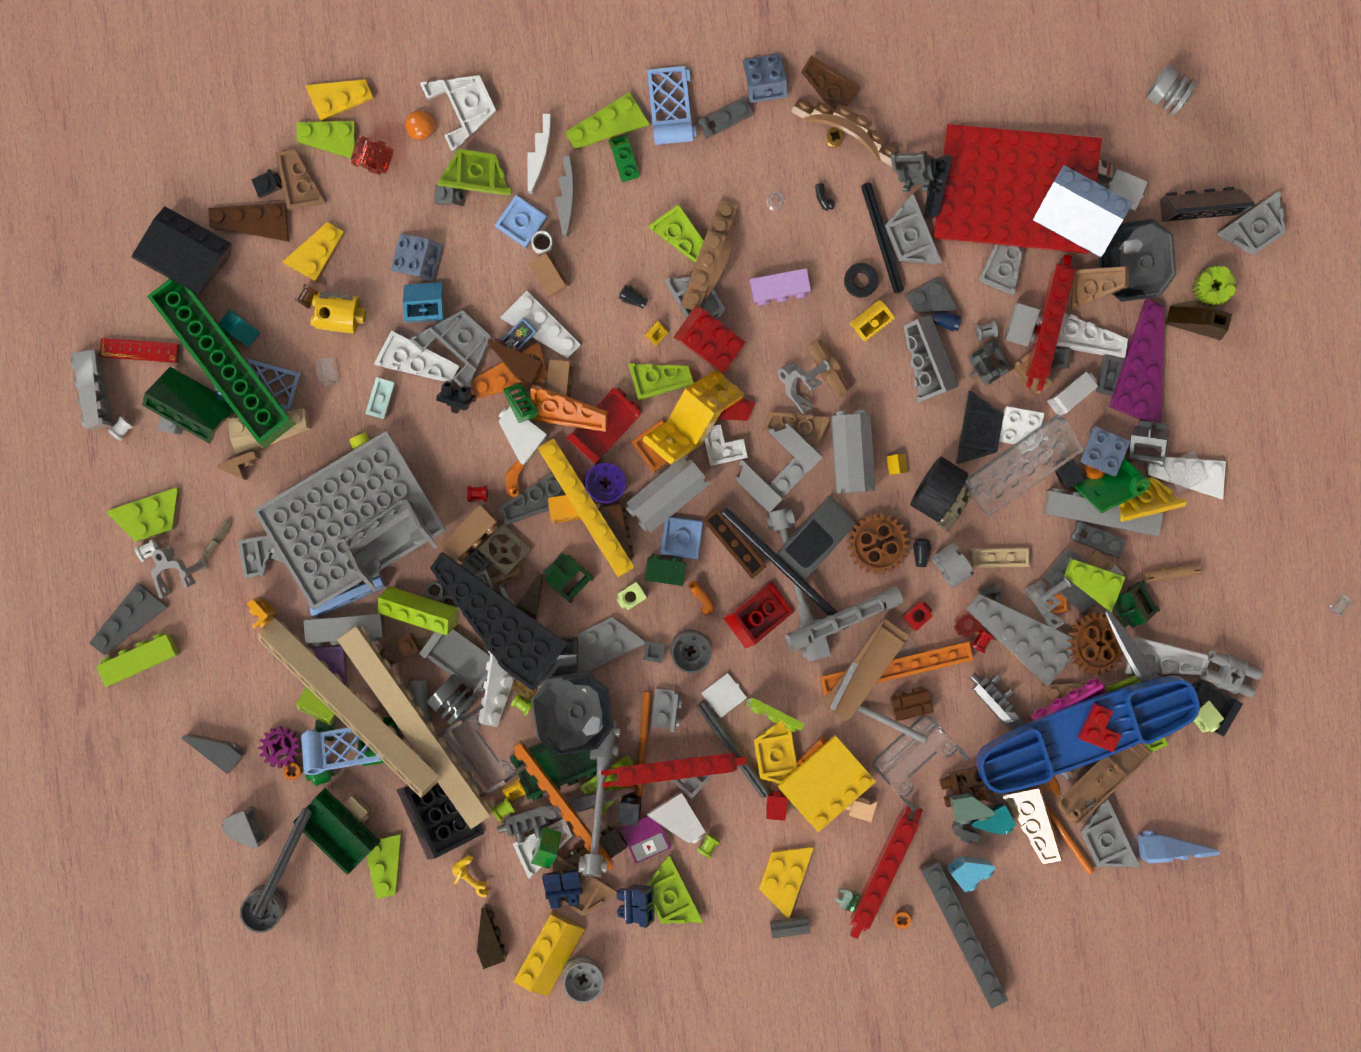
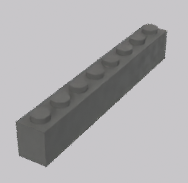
[919,859,1008,1009]

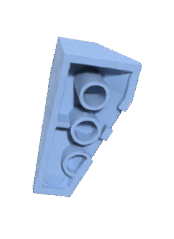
[1137,830,1220,863]

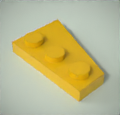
[305,80,374,122]
[282,222,345,282]

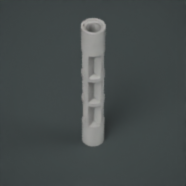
[785,586,903,652]

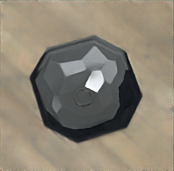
[1099,219,1176,302]
[531,672,614,755]

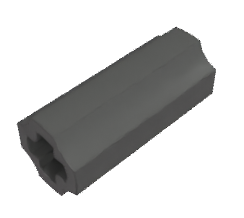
[770,916,810,939]

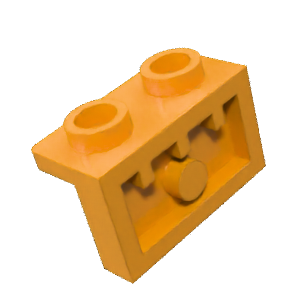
[247,596,277,629]

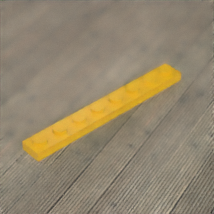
[537,438,634,578]

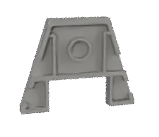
[410,310,491,387]

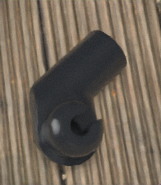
[815,183,834,211]

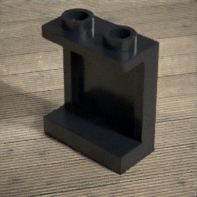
[1192,679,1243,737]

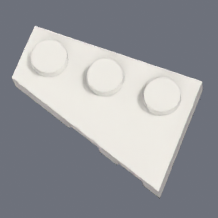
[513,819,573,879]

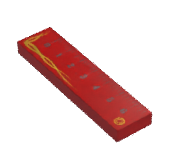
[99,338,179,363]

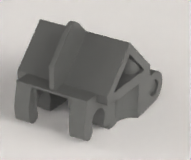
[891,151,937,192]
[968,339,1015,386]
[1129,420,1170,467]

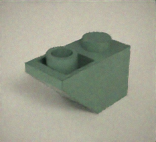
[949,793,995,824]

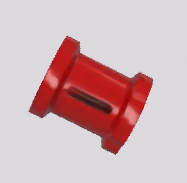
[467,485,488,502]
[970,629,994,654]

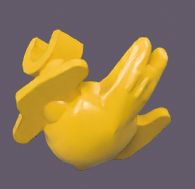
[452,854,489,897]

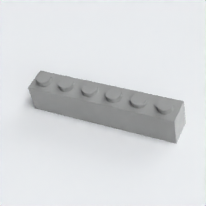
[1042,488,1164,536]

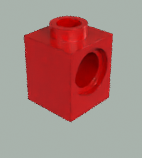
[901,601,933,631]
[766,791,787,821]

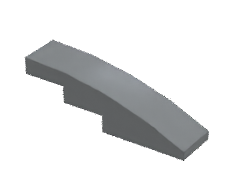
[555,155,574,238]

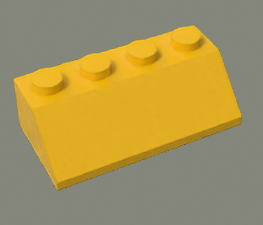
[513,910,586,996]

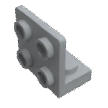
[651,688,682,732]

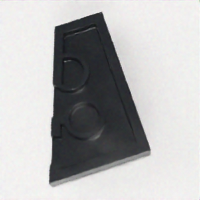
[924,155,953,219]

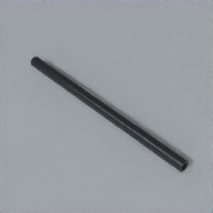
[720,507,849,630]

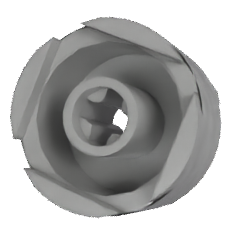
[931,543,975,588]

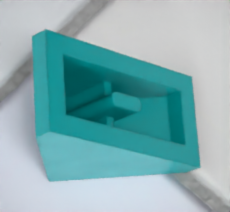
[219,309,261,347]

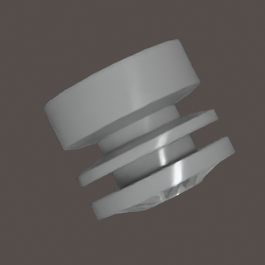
[1146,64,1197,116]
[562,956,604,1003]

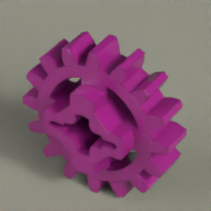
[258,726,302,768]

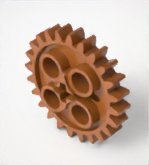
[847,513,910,575]
[1067,613,1124,675]

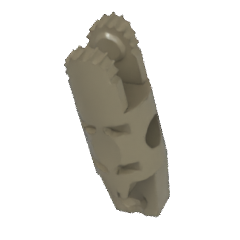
[937,484,973,531]

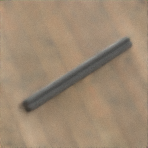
[697,701,770,798]
[253,808,312,918]

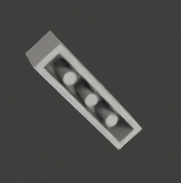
[304,614,385,647]

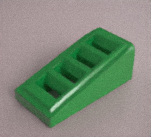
[503,383,538,423]

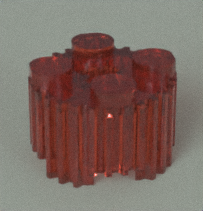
[350,136,394,175]

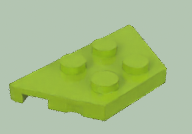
[437,149,511,196]
[107,487,179,542]
[646,855,703,924]

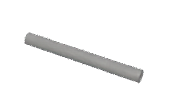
[857,704,928,744]

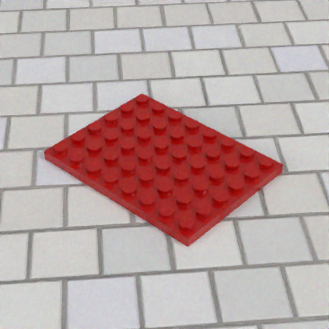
[934,124,1102,254]

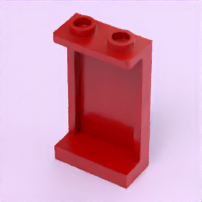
[567,387,642,465]

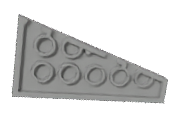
[965,594,1073,686]

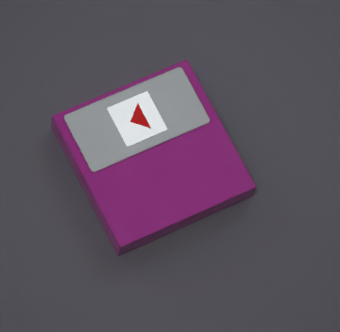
[620,816,671,864]

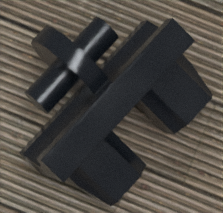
[436,381,476,414]

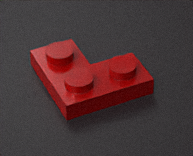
[1077,703,1122,752]

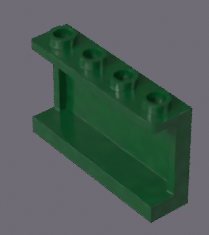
[142,367,234,444]
[509,742,597,801]
[293,788,381,875]

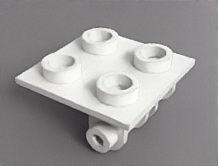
[999,406,1044,448]

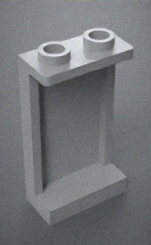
[419,629,490,694]

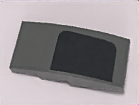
[777,496,856,580]

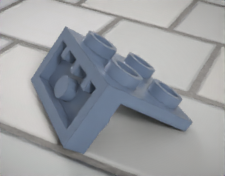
[743,54,787,103]
[391,234,443,282]
[1080,426,1131,476]

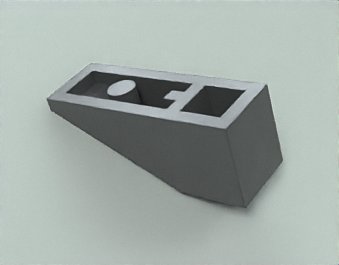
[181,733,245,774]

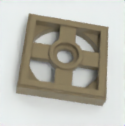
[477,523,531,576]

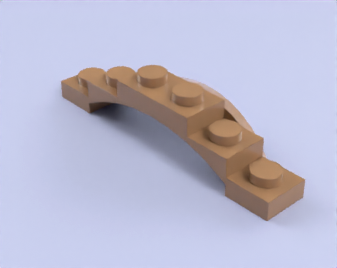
[791,98,899,167]
[680,199,738,311]

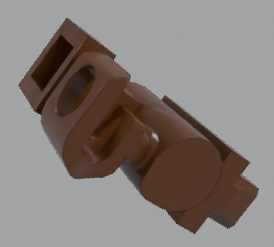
[939,766,995,807]

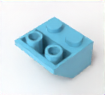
[946,856,996,892]

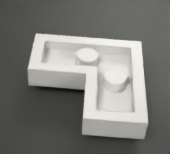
[705,424,748,466]

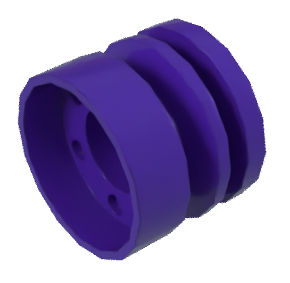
[585,462,626,503]

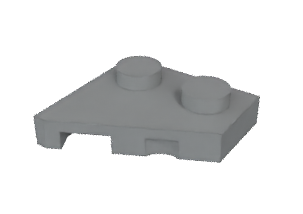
[238,535,273,578]

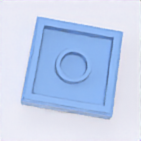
[494,195,548,248]
[660,517,703,559]

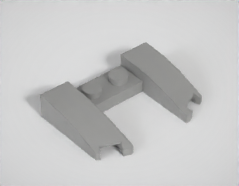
[735,423,823,513]

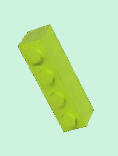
[378,586,458,636]
[96,632,180,687]

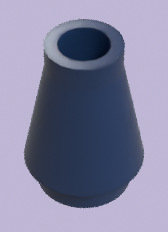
[933,312,962,332]

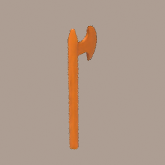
[618,691,651,801]
[1029,776,1094,875]

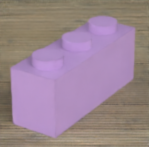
[749,268,811,306]

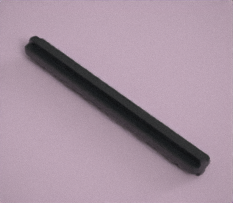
[861,182,904,293]

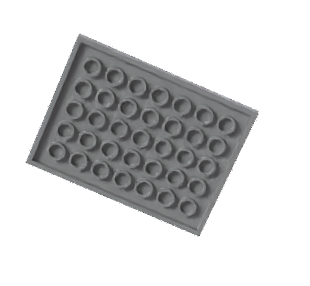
[253,431,447,610]

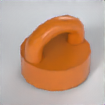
[1085,465,1105,479]

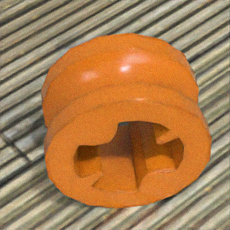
[283,762,302,780]
[893,910,911,929]

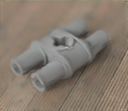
[1200,650,1263,698]

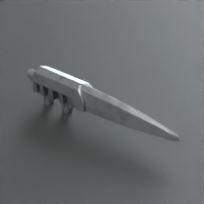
[1105,609,1160,683]
[969,673,1072,780]
[497,787,636,844]

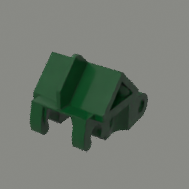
[543,552,595,603]
[1113,580,1160,628]

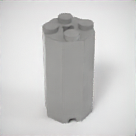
[831,410,876,494]
[626,455,710,532]

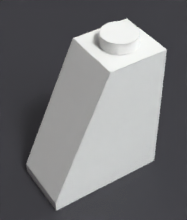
[1047,371,1098,416]
[498,407,548,466]
[646,793,706,844]

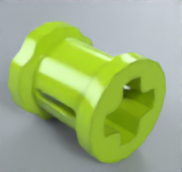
[510,691,532,716]
[491,797,516,822]
[697,833,721,859]

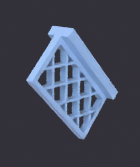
[308,573,386,618]

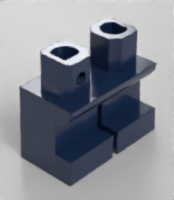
[542,868,581,909]
[616,884,655,928]

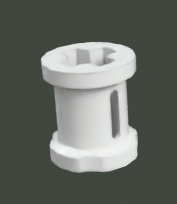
[108,416,134,441]
[135,539,159,562]

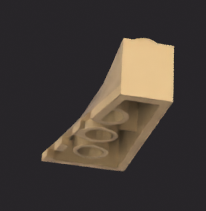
[227,408,311,457]

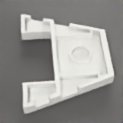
[420,75,497,152]

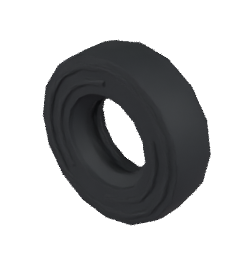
[844,263,878,298]

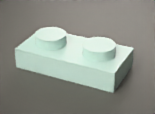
[365,377,396,420]

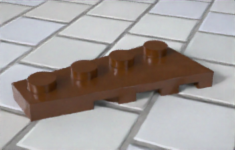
[208,203,289,242]

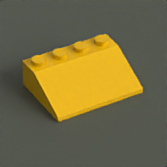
[778,735,876,833]

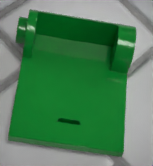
[1074,457,1150,513]

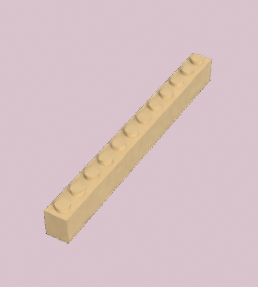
[258,618,439,798]
[337,624,492,829]

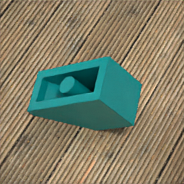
[970,803,1016,835]

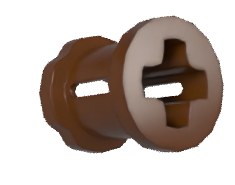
[294,284,319,309]

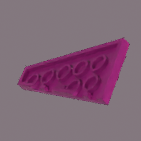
[1109,299,1165,423]

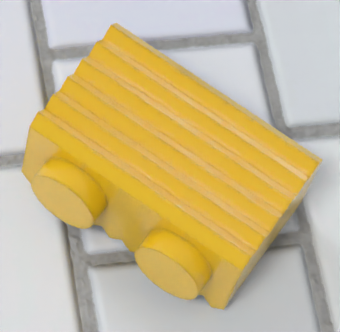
[849,299,895,342]

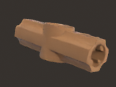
[807,340,851,397]

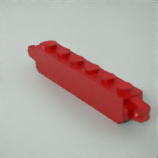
[1025,254,1075,392]
[601,753,747,787]
[850,802,923,939]

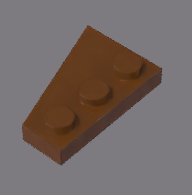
[801,55,860,110]

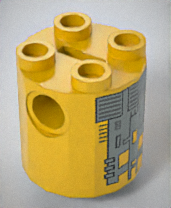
[311,291,366,334]

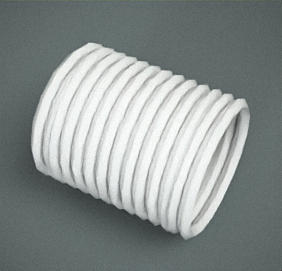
[531,230,553,255]

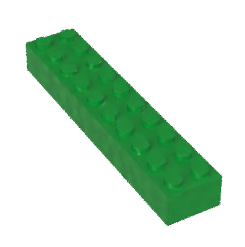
[147,279,296,448]

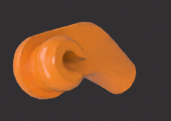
[505,460,525,498]
[688,581,714,615]

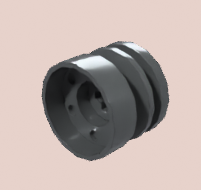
[670,629,712,673]
[426,674,478,725]
[240,885,287,933]

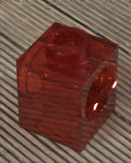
[953,612,984,638]

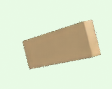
[971,548,1030,568]

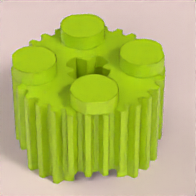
[1192,266,1236,307]

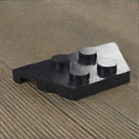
[955,391,1004,464]

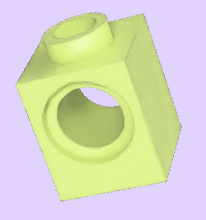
[616,581,647,610]
[1194,701,1224,733]

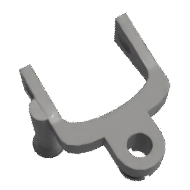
[777,360,830,414]
[151,546,207,599]
[1025,577,1071,631]

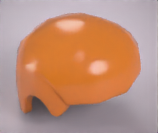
[405,111,436,140]

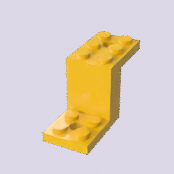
[642,370,745,465]

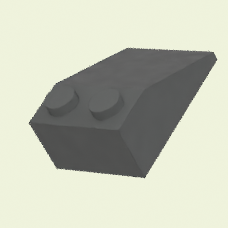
[1039,548,1095,615]

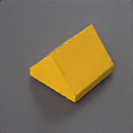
[644,321,668,346]
[886,453,908,475]
[502,778,526,802]

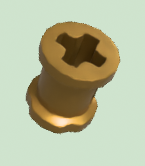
[825,127,844,148]

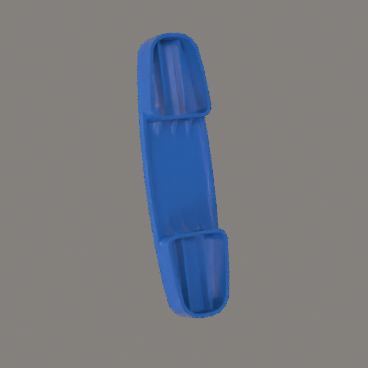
[976,675,1200,793]

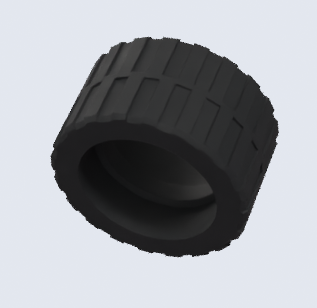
[910,457,968,522]

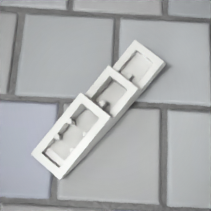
[527,114,552,194]

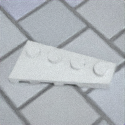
[500,291,581,359]
[1056,313,1128,359]
[478,651,514,727]

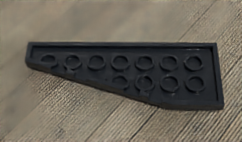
[430,552,568,691]

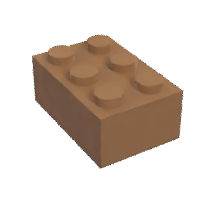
[438,505,499,562]

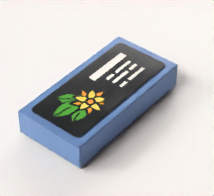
[501,317,537,349]

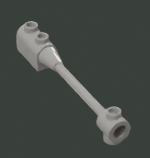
[766,508,831,661]
[579,720,620,877]

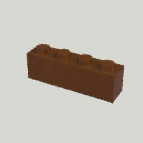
[702,508,767,579]

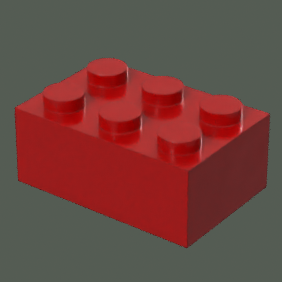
[673,306,746,373]

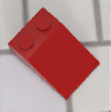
[723,581,794,649]

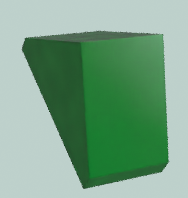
[531,826,562,869]

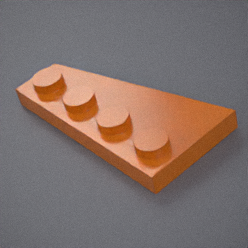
[471,342,548,399]
[531,384,608,432]

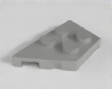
[1217,191,1286,255]
[885,194,942,265]
[664,277,725,320]
[578,617,645,673]
[1080,799,1140,868]

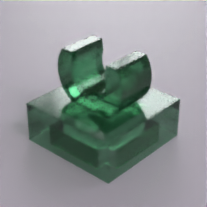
[315,719,336,741]
[835,888,861,911]

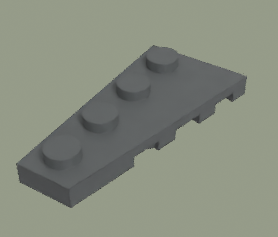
[499,473,566,526]
[89,583,168,655]

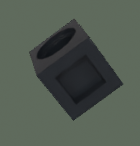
[1053,458,1085,489]
[619,793,642,826]

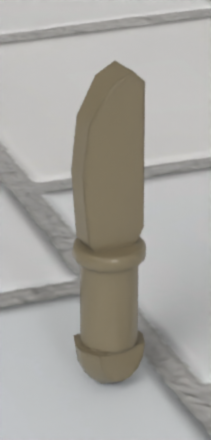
[203,520,230,558]

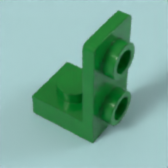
[608,135,640,182]

